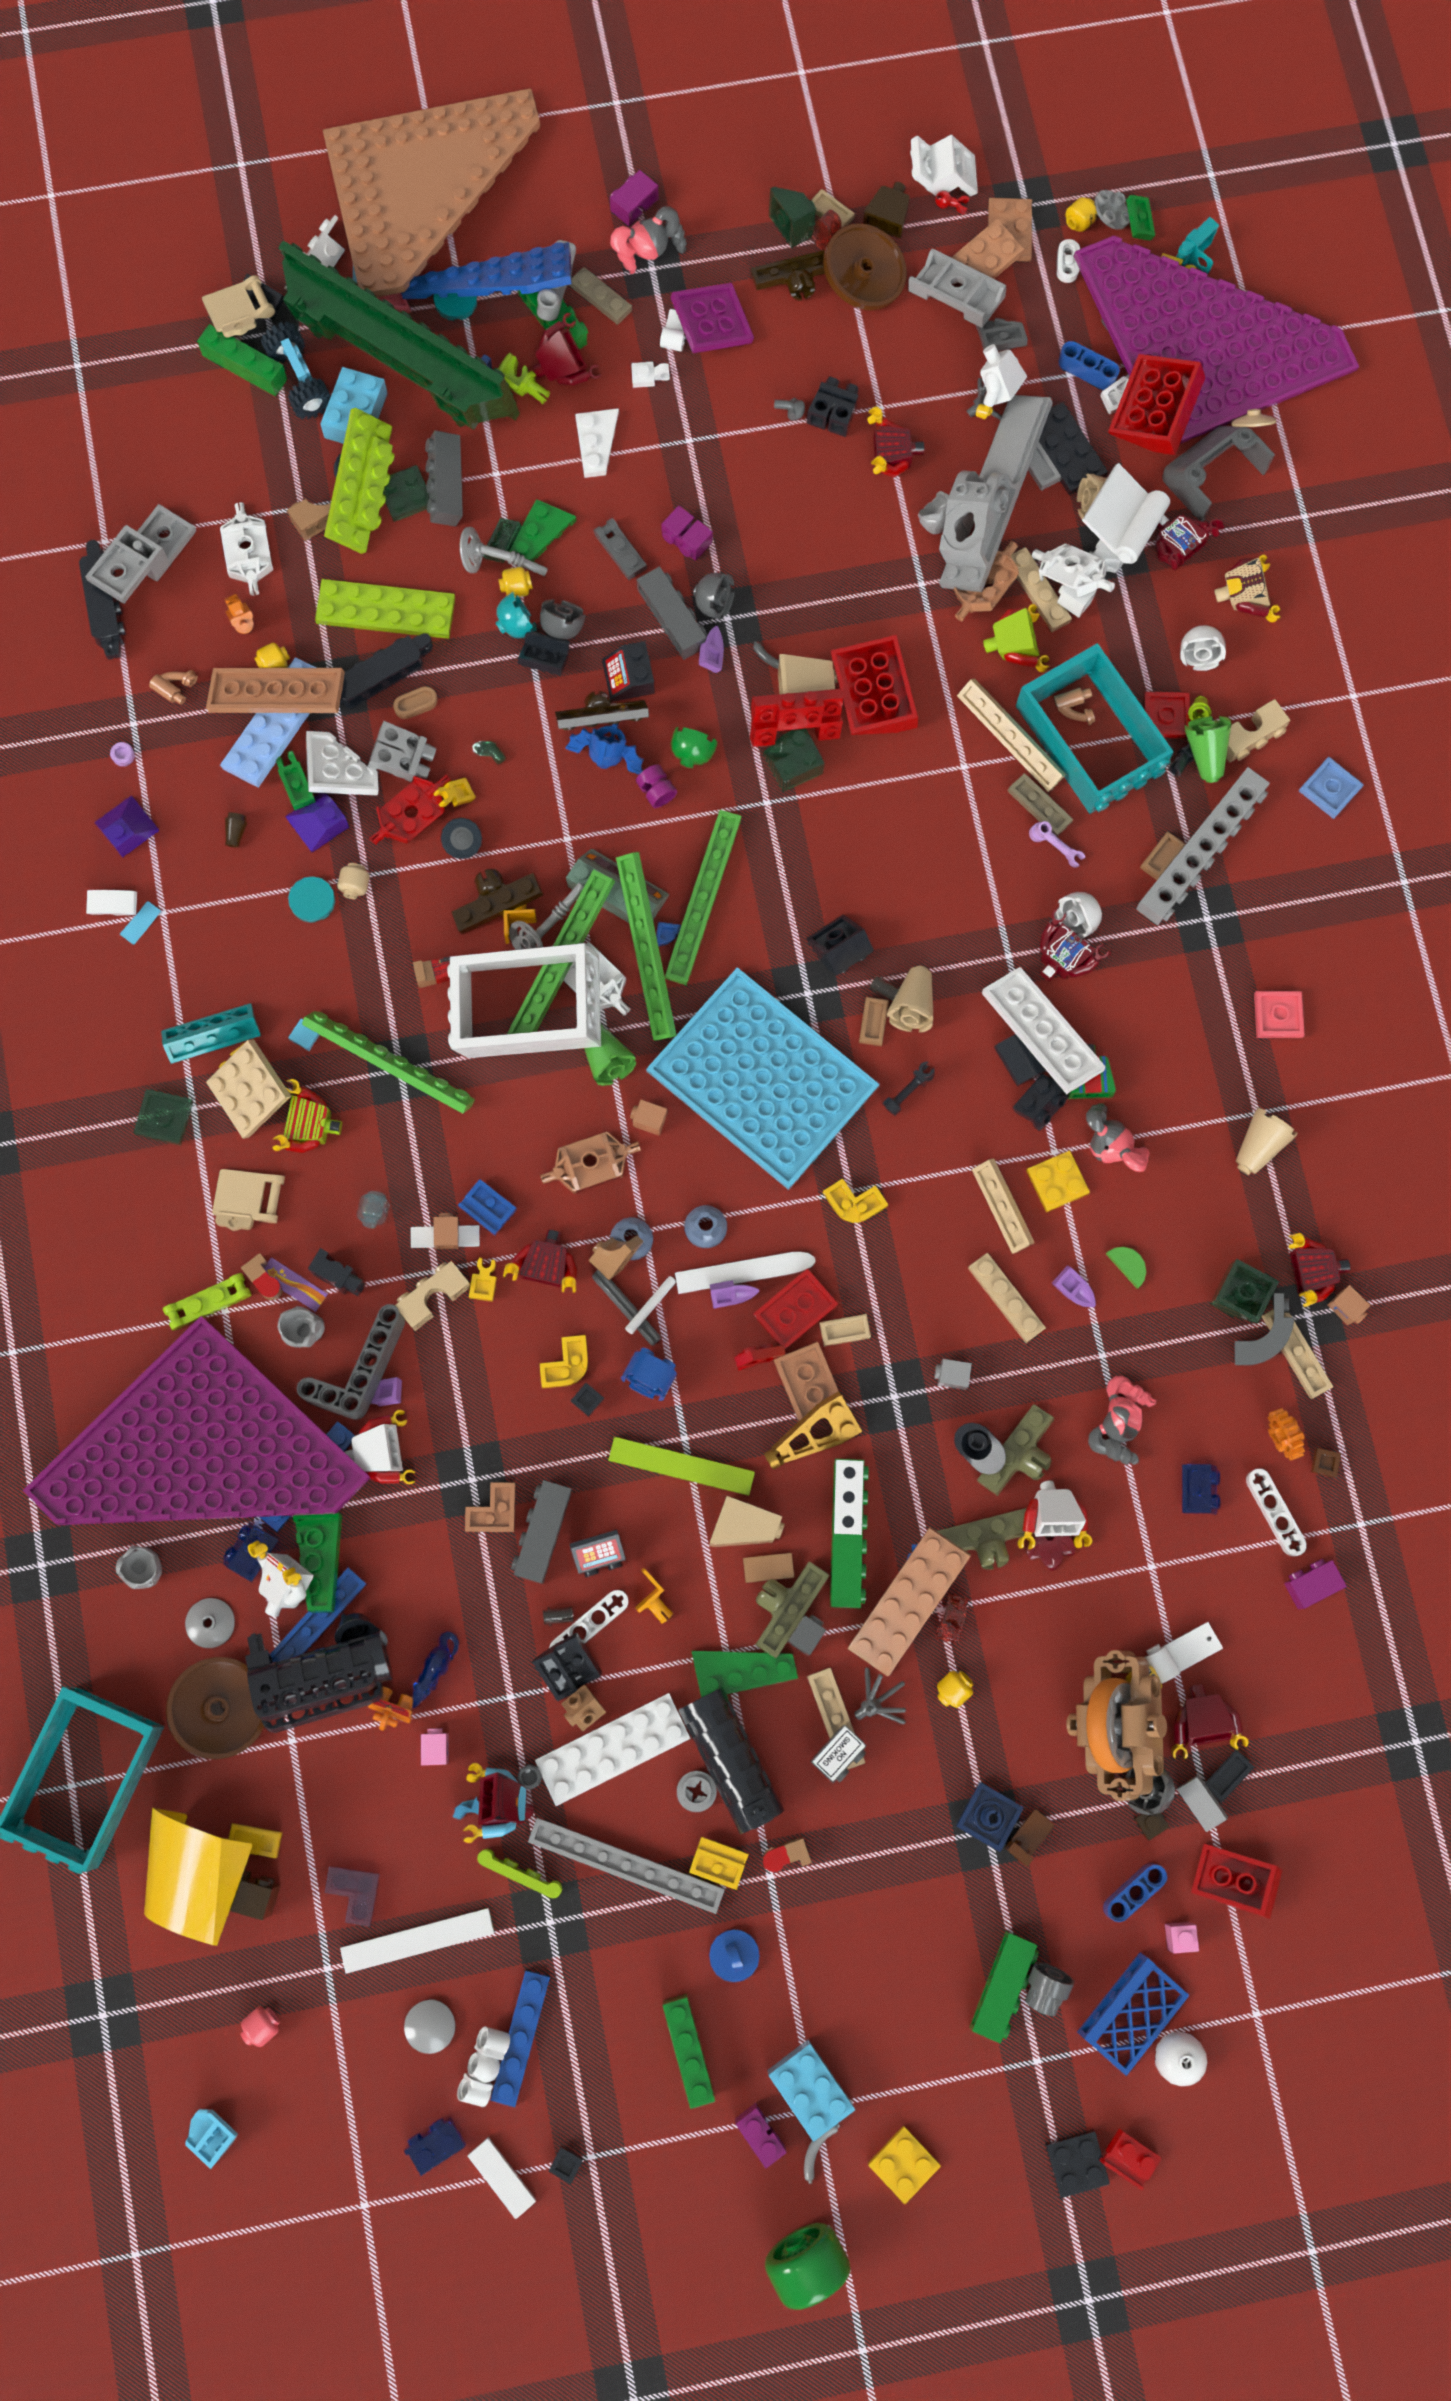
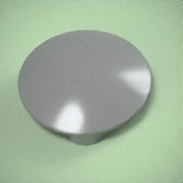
[1094,190,1130,230]
[404,1999,456,2054]

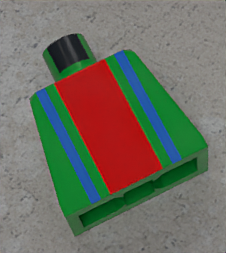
[1068,1044,1116,1099]

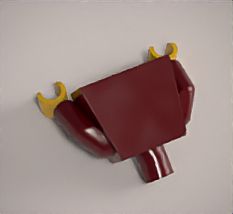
[1171,1684,1248,1759]

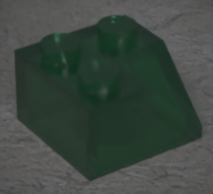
[769,187,816,248]
[763,728,825,792]
[1209,1259,1279,1323]

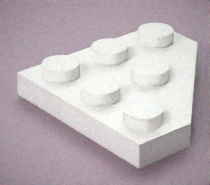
[306,731,379,795]

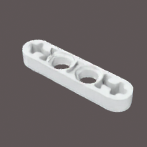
[1246,1469,1306,1556]
[549,1590,629,1648]

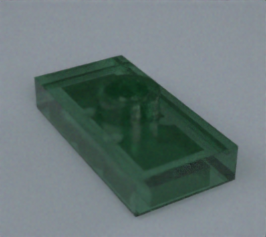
[483,518,522,563]

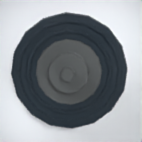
[441,817,482,859]

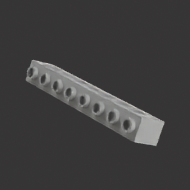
[1136,767,1270,925]

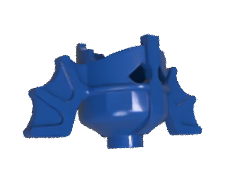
[565,723,644,775]

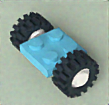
[261,322,331,419]

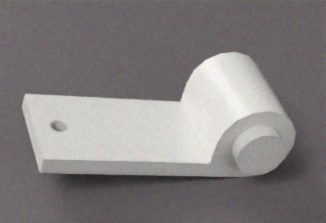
[1144,1622,1223,1684]

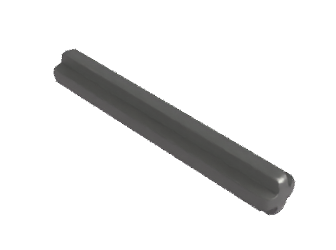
[592,1270,661,1346]

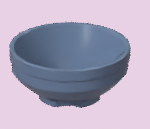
[684,1205,727,1248]
[610,1217,653,1260]

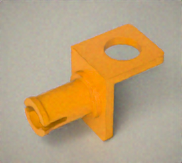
[504,904,536,944]
[635,1568,673,1624]

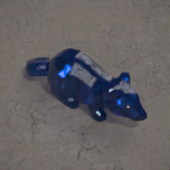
[412,1631,459,1708]

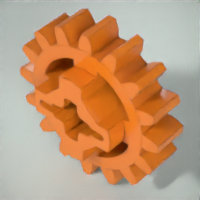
[1268,1408,1305,1461]

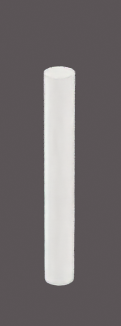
[625,1276,676,1334]

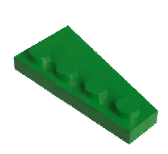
[293,1513,342,1613]
[692,1651,798,1697]

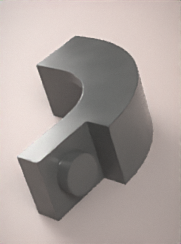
[1235,1293,1294,1365]

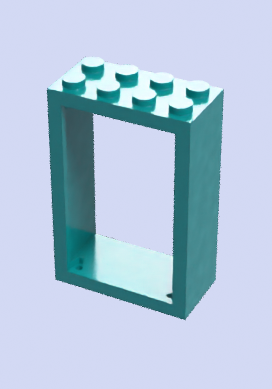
[1016,643,1174,814]
[0,1686,165,1874]

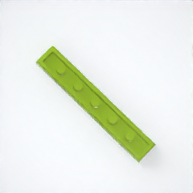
[608,1437,755,1496]

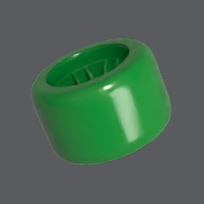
[765,2223,851,2310]

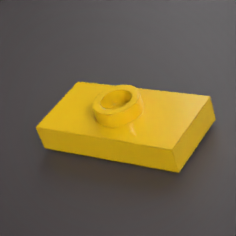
[229,1823,283,1858]

